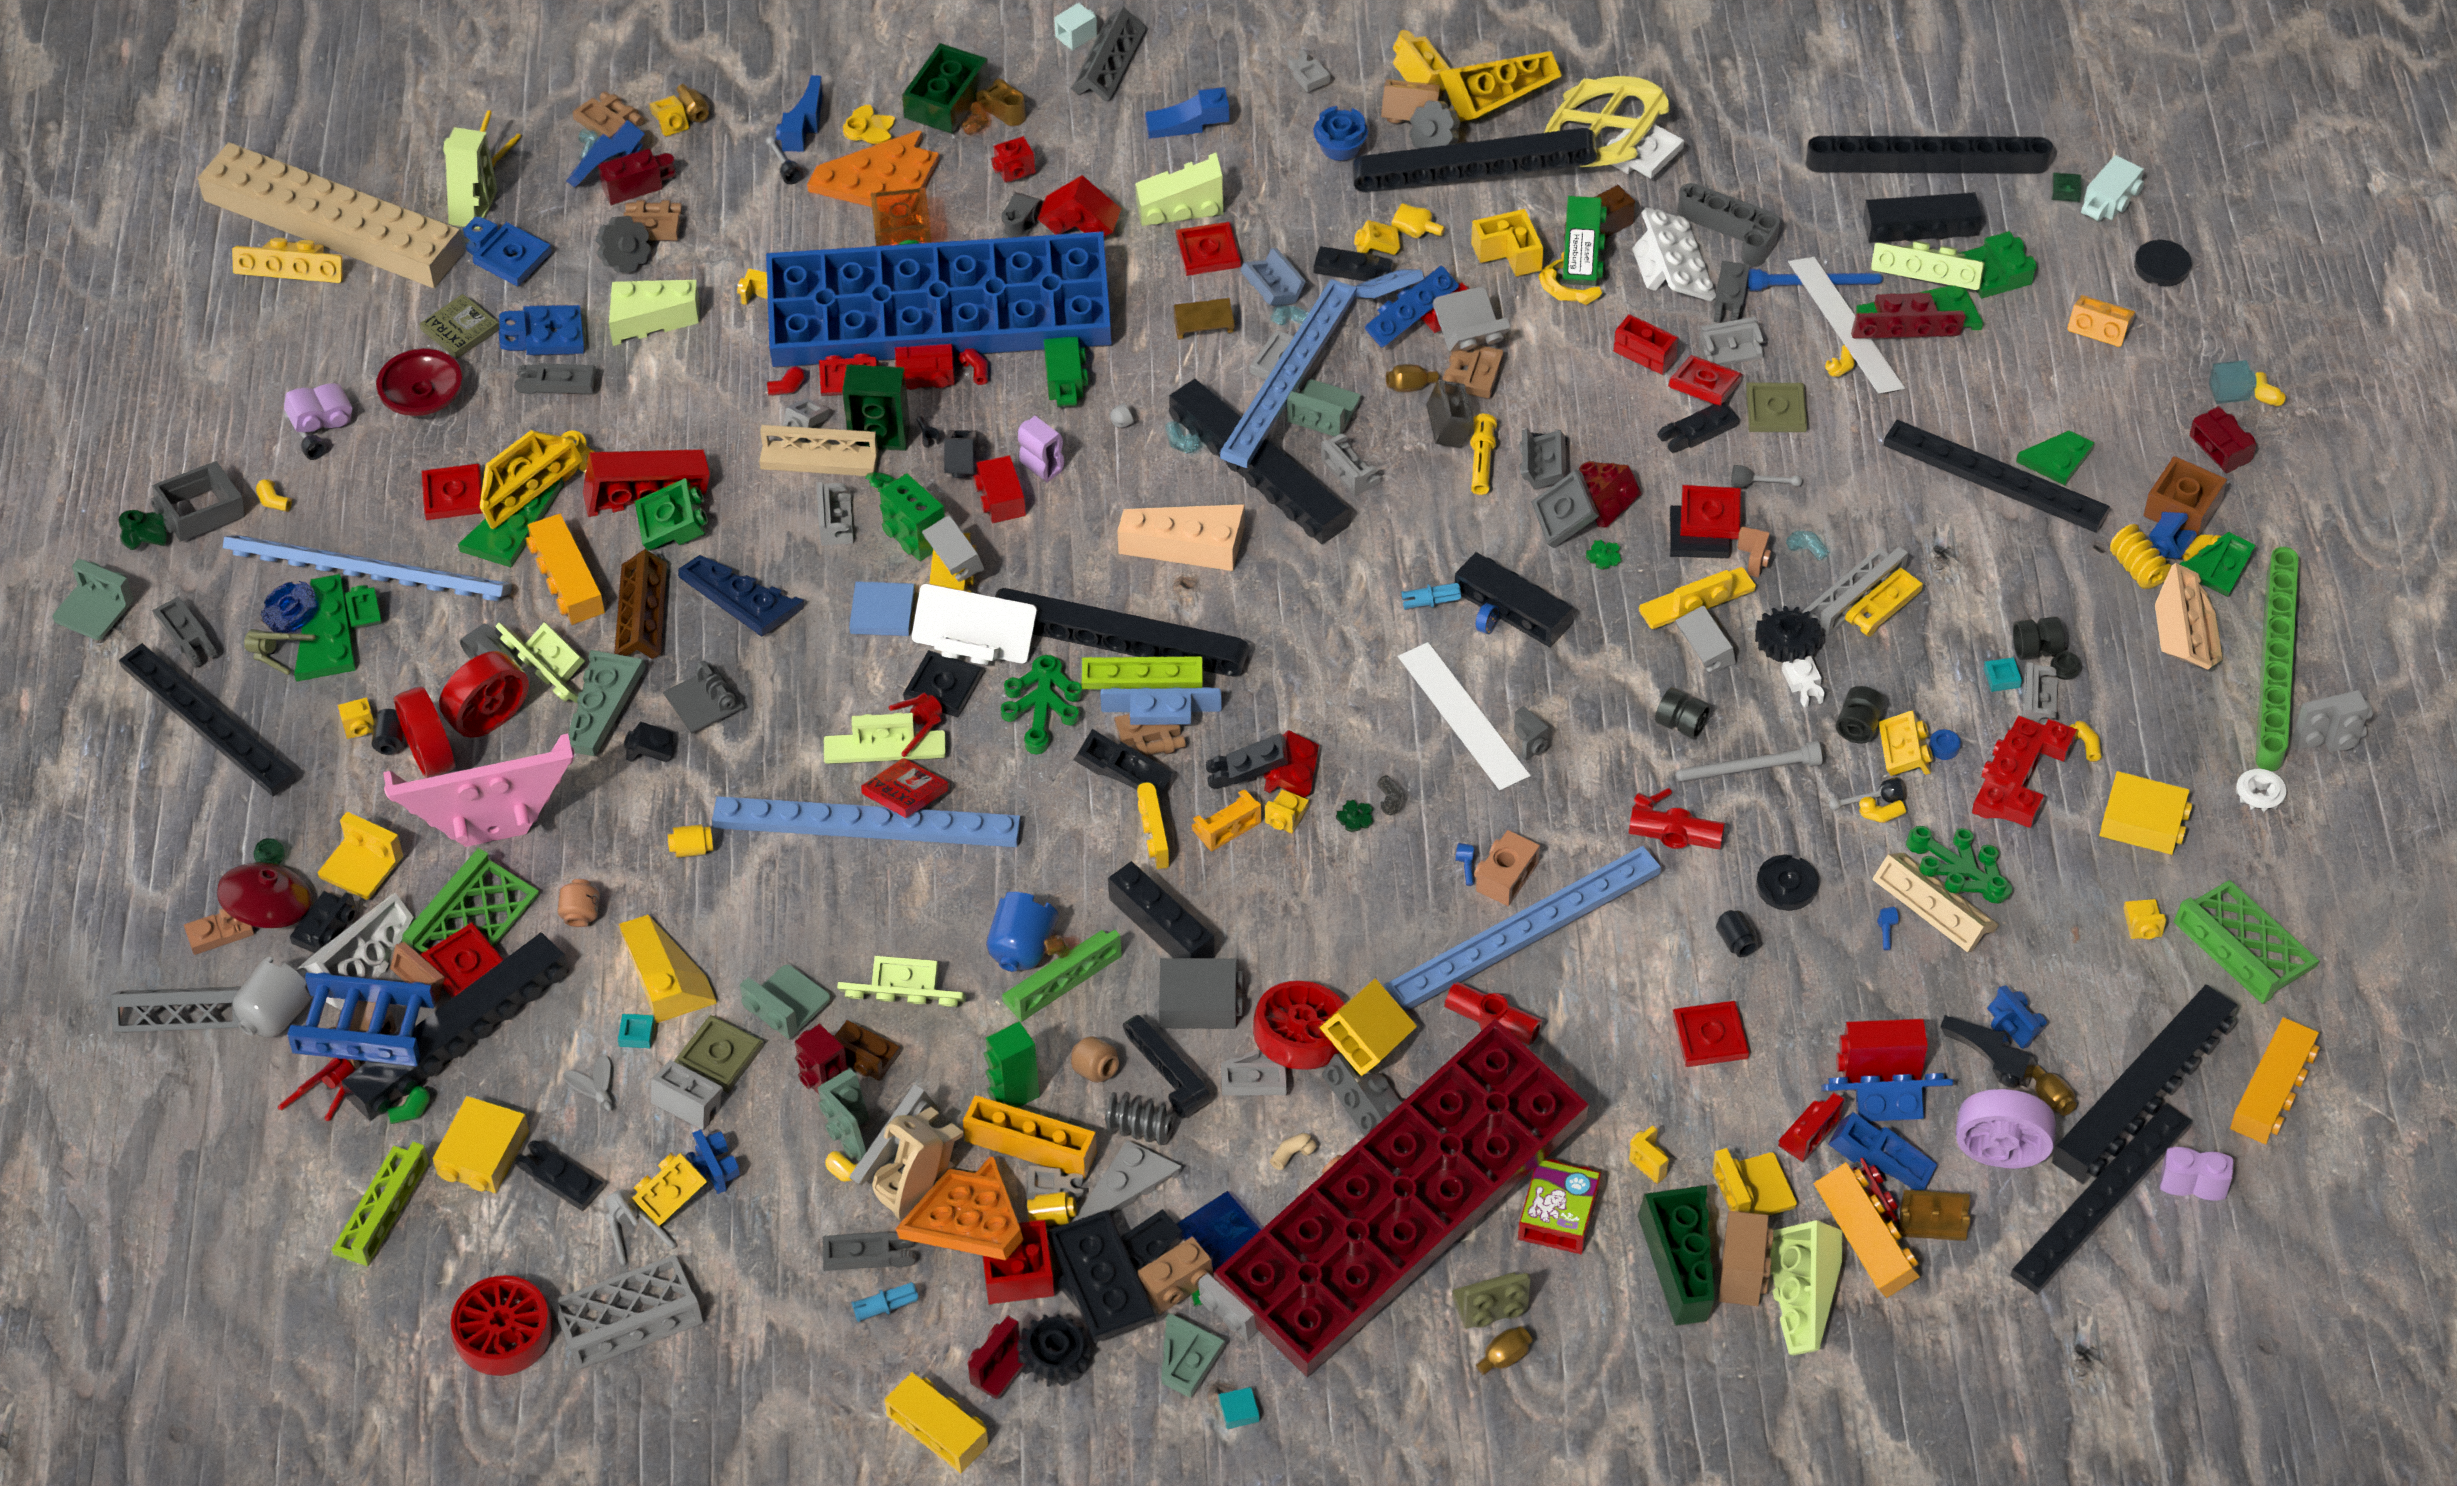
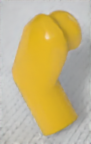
[256,479,292,512]
[825,1151,872,1182]

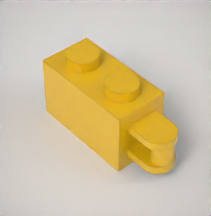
[1393,30,1450,97]

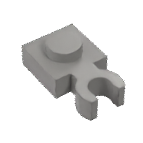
[1287,49,1330,92]
[1026,1165,1083,1201]

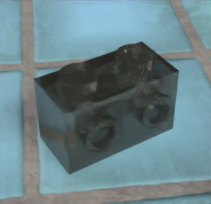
[1426,380,1474,448]

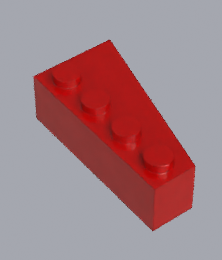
[583,449,710,517]

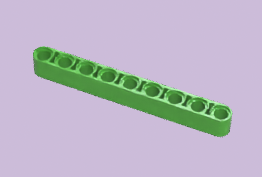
[2255,547,2298,772]

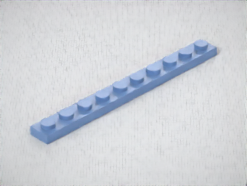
[1220,279,1357,468]
[223,534,512,601]
[712,797,1021,847]
[1385,846,1661,1012]

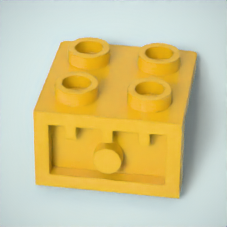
[317,812,403,900]
[1712,1148,1797,1216]

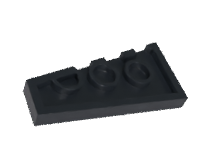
[1057,1209,1183,1310]

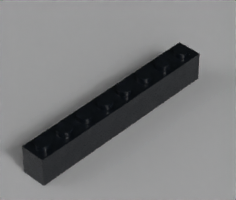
[1169,378,1349,545]
[341,932,569,1122]
[2052,984,2238,1185]

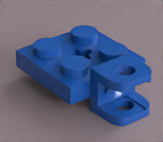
[463,217,552,287]
[499,305,584,355]

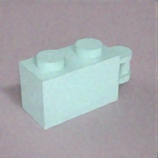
[2081,155,2144,222]

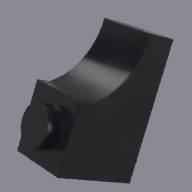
[944,430,978,478]

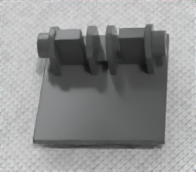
[663,661,744,734]

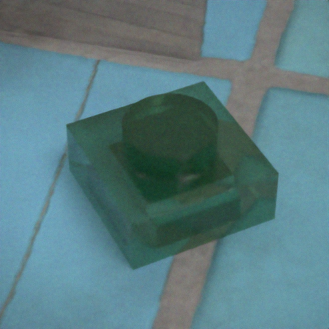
[2052,172,2081,202]

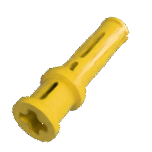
[1470,413,1497,495]

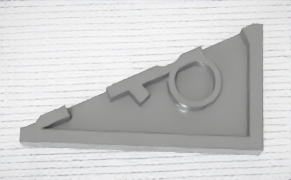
[849,1084,940,1186]
[1073,1140,1181,1221]

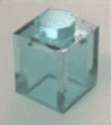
[2209,360,2256,404]

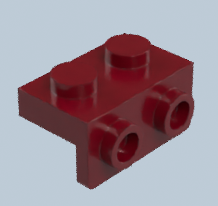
[967,1315,1025,1399]

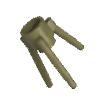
[244,629,316,675]

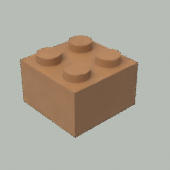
[1718,1211,1774,1306]

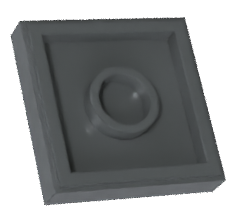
[1531,469,1599,548]

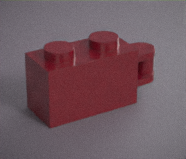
[598,148,676,205]

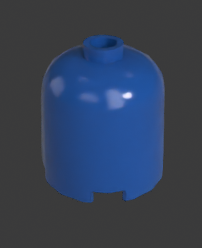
[986,892,1059,972]

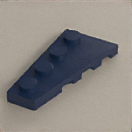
[678,555,804,637]

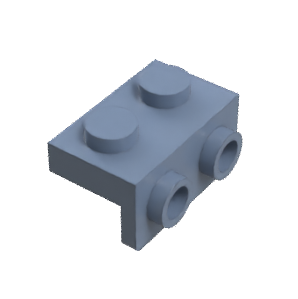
[1240,248,1305,306]

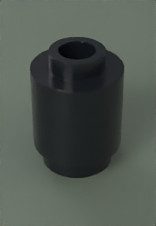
[371,709,403,755]
[1716,910,1759,958]

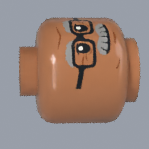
[557,879,600,927]

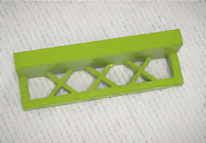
[1081,657,1203,689]
[331,1141,429,1267]

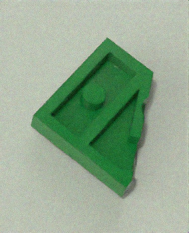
[2016,430,2095,486]

